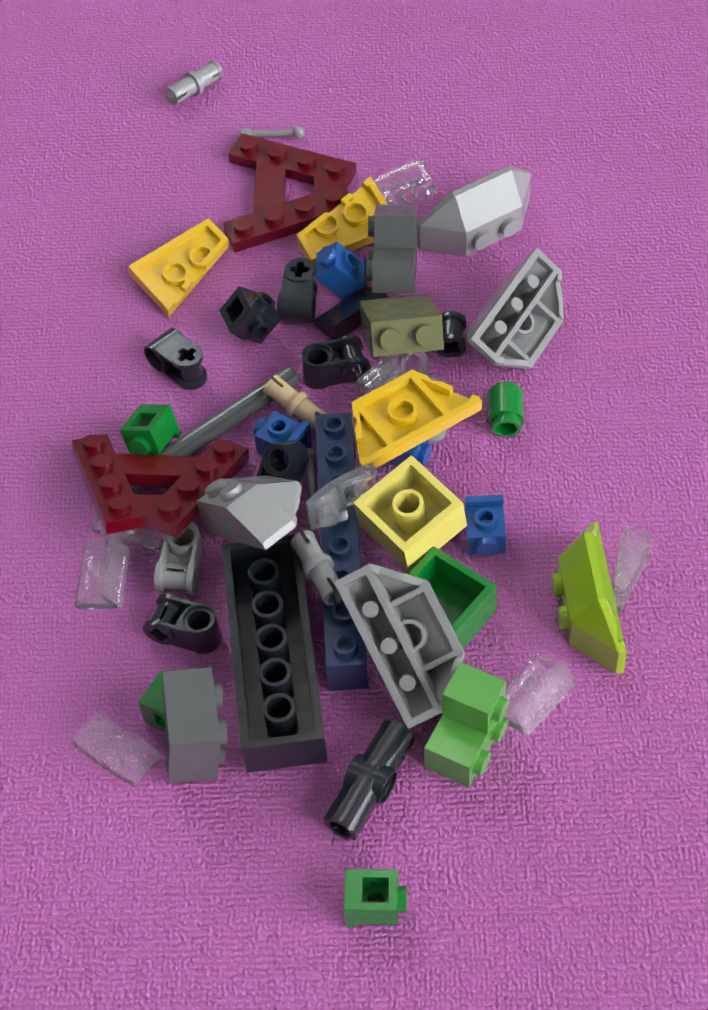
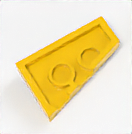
[297,176,387,266]
[128,218,229,317]

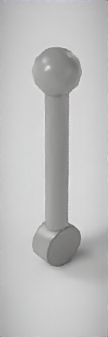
[240,126,305,139]
[306,448,319,514]

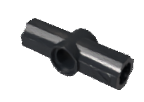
[323,719,415,840]

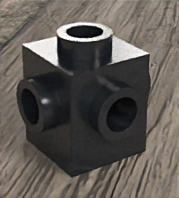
[219,286,281,344]

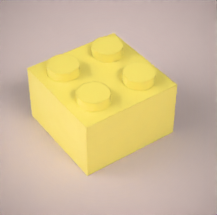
[353,455,467,573]

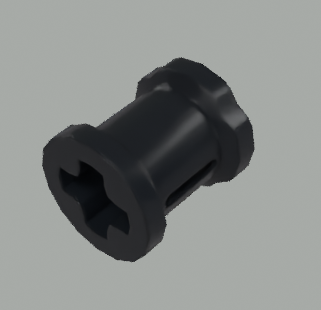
[437,311,467,358]

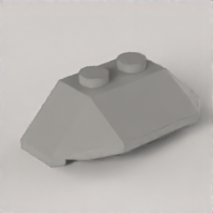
[417,166,531,256]
[467,247,564,370]
[197,475,302,550]
[334,563,466,729]

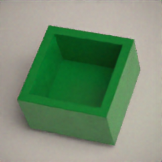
[409,546,497,649]

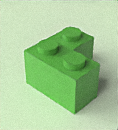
[424,662,510,787]

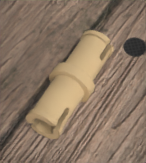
[263,374,326,433]

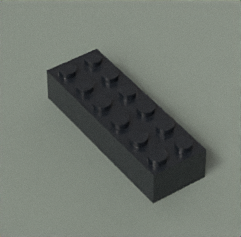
[222,535,328,773]

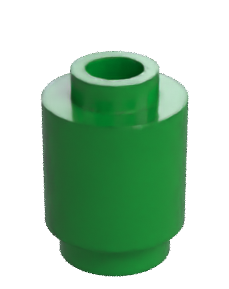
[487,381,524,437]

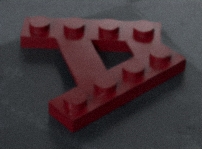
[222,133,357,253]
[72,434,249,538]

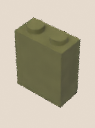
[359,294,444,357]

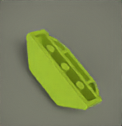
[551,521,627,674]

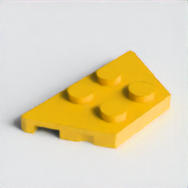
[351,369,482,475]

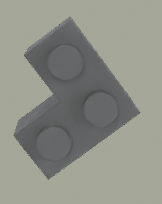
[366,204,417,293]
[162,667,227,784]

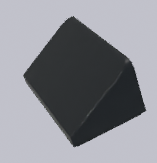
[313,286,387,340]

